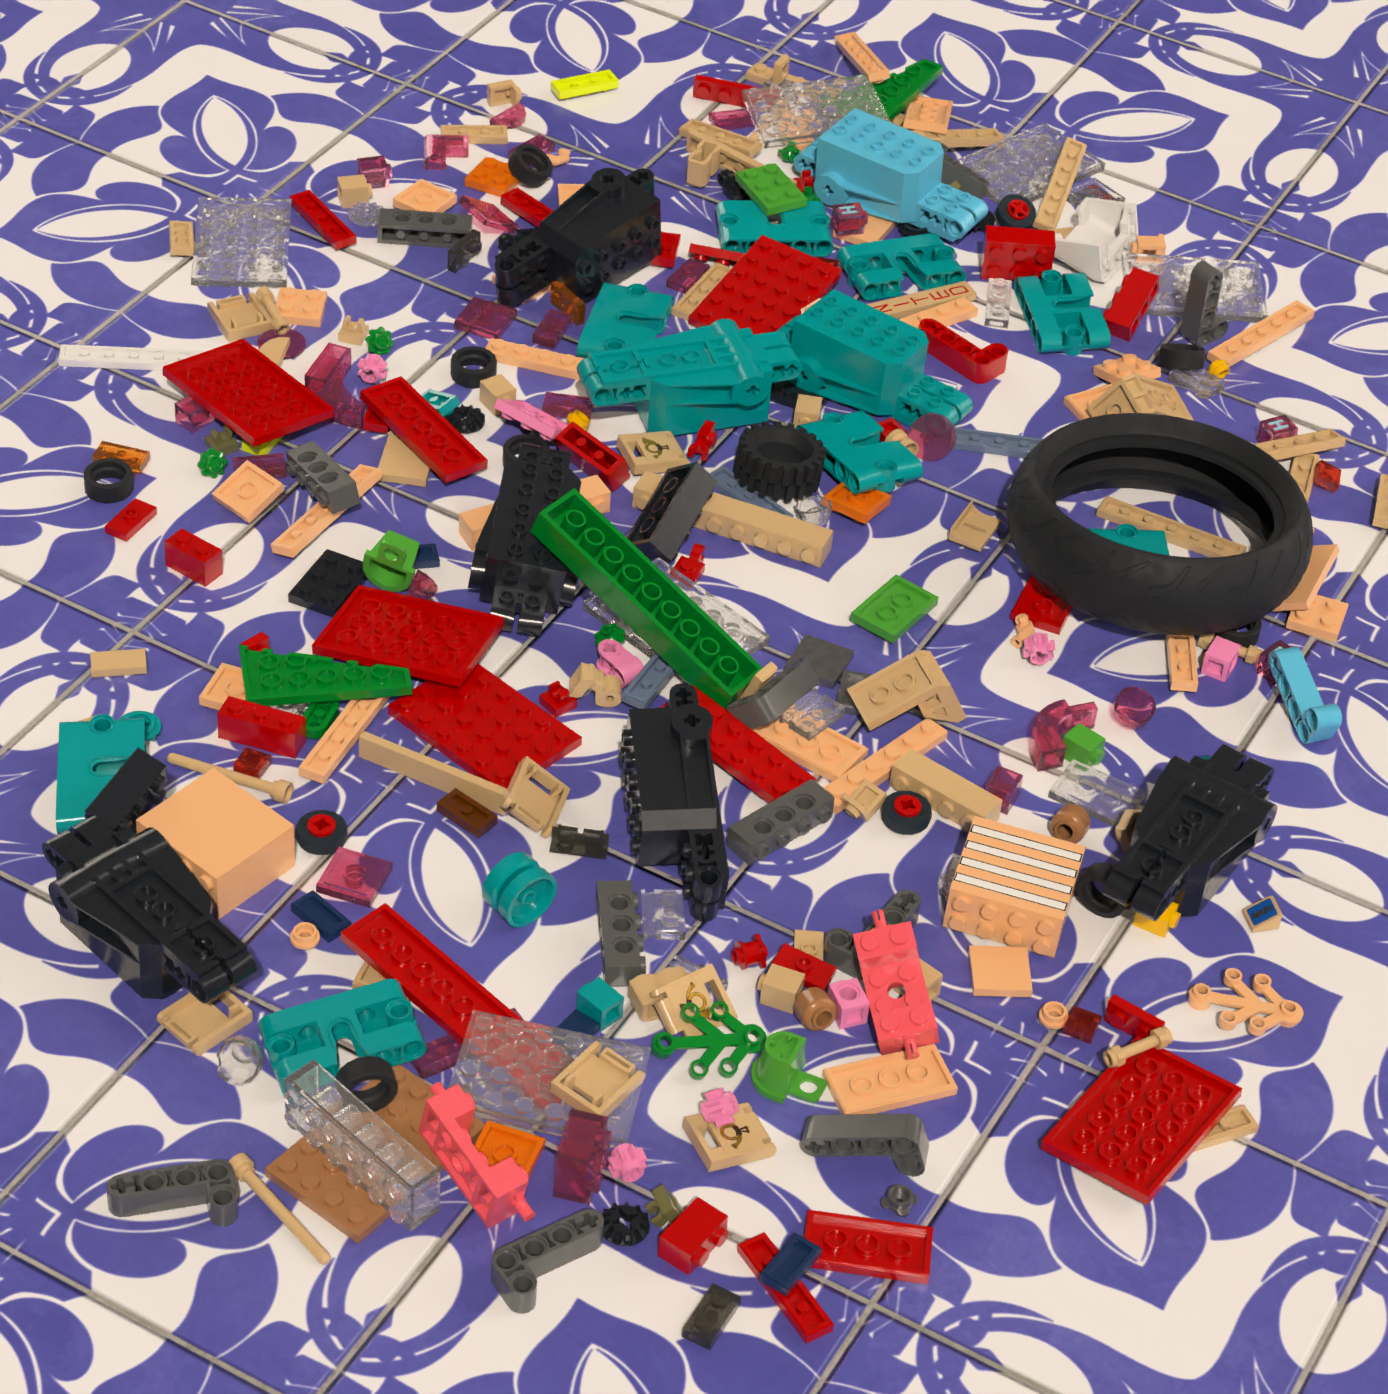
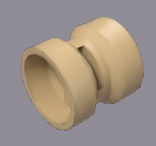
[885,429,919,456]

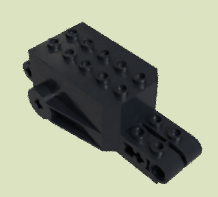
[495,168,662,308]
[468,443,582,637]
[619,683,729,922]
[1103,744,1278,921]
[42,815,257,1004]

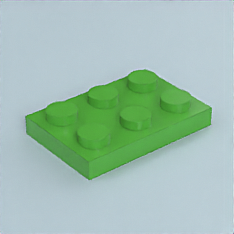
[735,163,808,216]
[850,575,939,643]

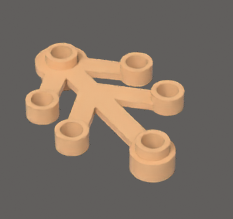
[1187,968,1304,1036]

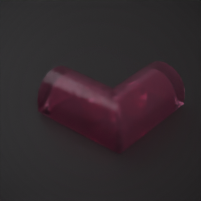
[423,135,469,170]

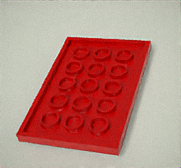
[688,235,842,335]
[162,339,334,447]
[312,585,504,687]
[388,663,582,788]
[1041,1035,1242,1205]

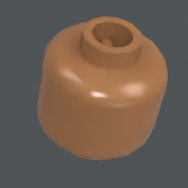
[1050,804,1091,844]
[793,987,837,1032]

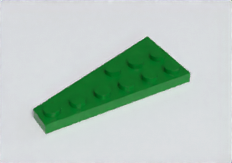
[820,59,943,122]
[239,645,412,706]

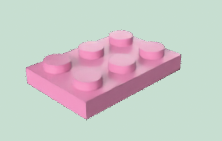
[494,398,569,442]

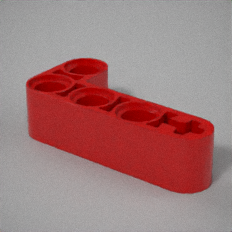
[919,318,1009,384]

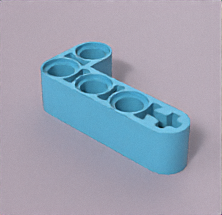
[1268,646,1342,744]

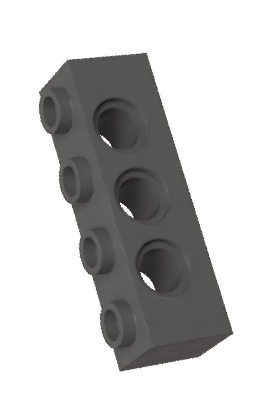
[377,208,473,250]
[285,440,360,514]
[726,779,835,866]
[595,880,646,987]

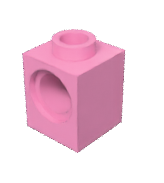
[1201,636,1241,682]
[828,978,870,1030]

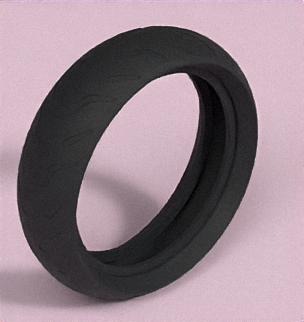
[1007,413,1313,635]

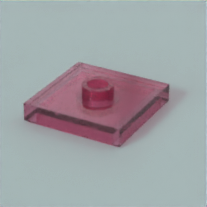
[458,195,519,234]
[454,297,517,339]
[316,847,393,908]

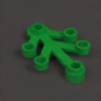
[650,1001,767,1080]

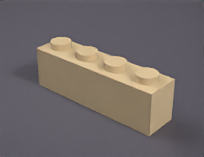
[889,748,1003,831]

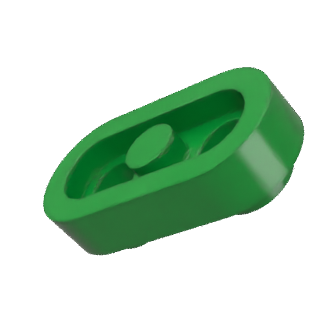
[303,701,339,739]

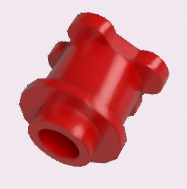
[731,934,768,970]

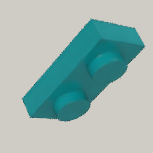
[421,389,461,417]

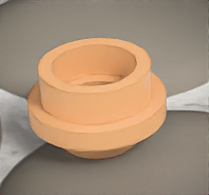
[290,922,320,950]
[1039,1001,1069,1029]

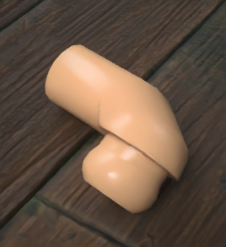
[546,148,570,167]
[1011,613,1035,649]

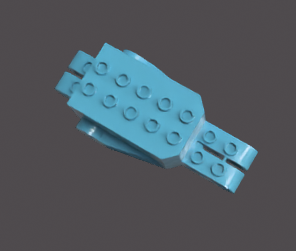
[793,108,988,242]

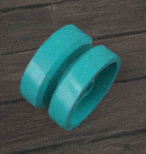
[482,852,557,928]

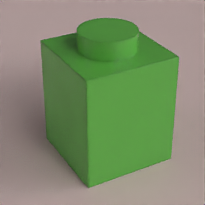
[1059,723,1106,772]

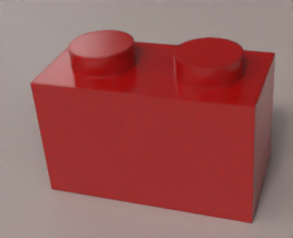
[164,528,223,587]
[658,1197,729,1276]

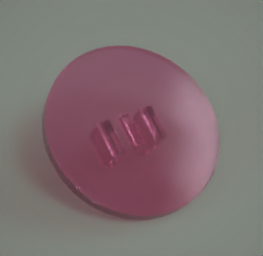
[257,329,306,360]
[908,413,956,461]

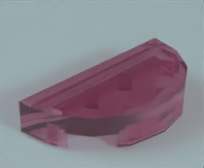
[490,103,526,129]
[407,569,438,600]

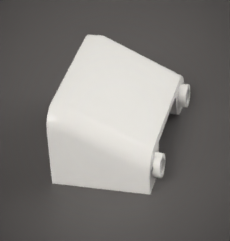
[1054,197,1138,283]

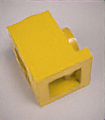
[1133,902,1181,938]

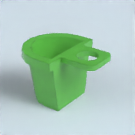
[363,530,420,592]
[750,1031,827,1104]

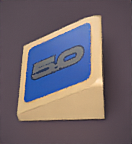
[1242,895,1282,933]

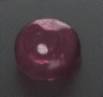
[1112,687,1156,730]

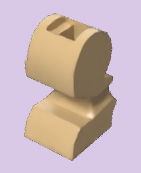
[569,662,622,707]

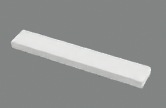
[58,344,206,371]

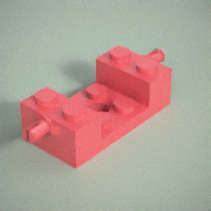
[853,909,940,1060]
[419,1082,536,1229]

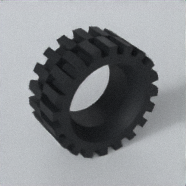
[733,421,826,502]

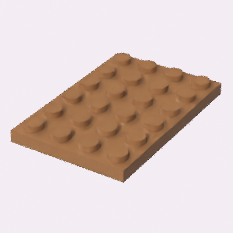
[265,1065,485,1244]

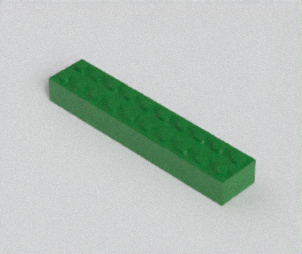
[530,488,763,709]

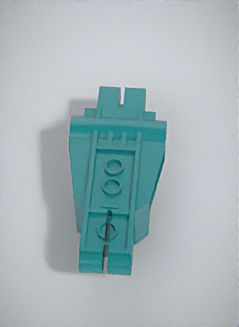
[775,289,973,439]
[577,319,803,435]

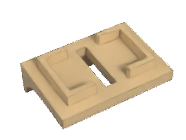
[948,501,1002,552]

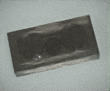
[447,229,482,273]
[681,1283,741,1350]

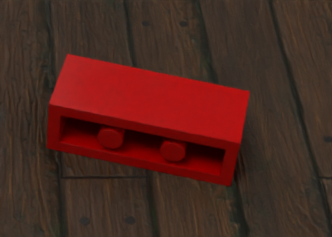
[1103,267,1159,342]
[555,421,630,492]
[217,696,306,759]

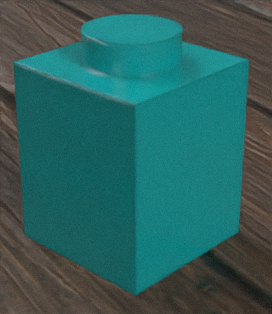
[576,977,624,1032]

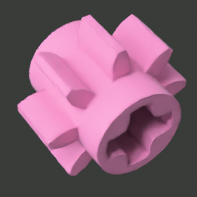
[357,353,388,384]
[1022,633,1056,665]
[701,1087,739,1128]
[608,1143,647,1183]

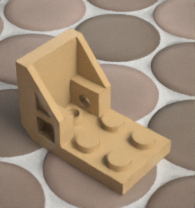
[1087,373,1194,421]
[847,650,967,731]

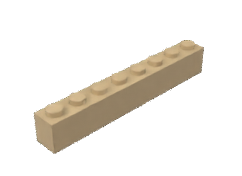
[632,470,834,568]

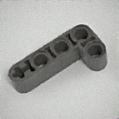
[934,140,990,200]
[1181,260,1229,347]
[725,657,820,729]
[823,889,921,980]
[801,1113,929,1177]
[106,1159,238,1227]
[491,1209,604,1314]

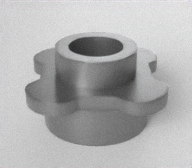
[881,1184,918,1217]

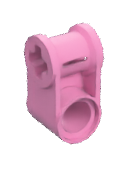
[596,639,644,689]

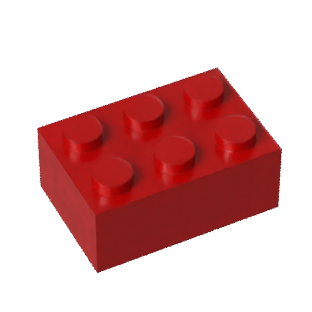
[980,225,1056,282]

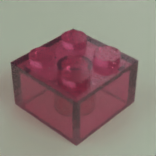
[553,1109,612,1205]

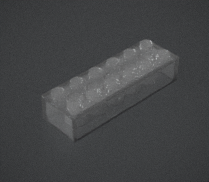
[284,1059,440,1232]

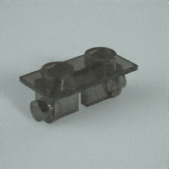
[549,824,610,859]

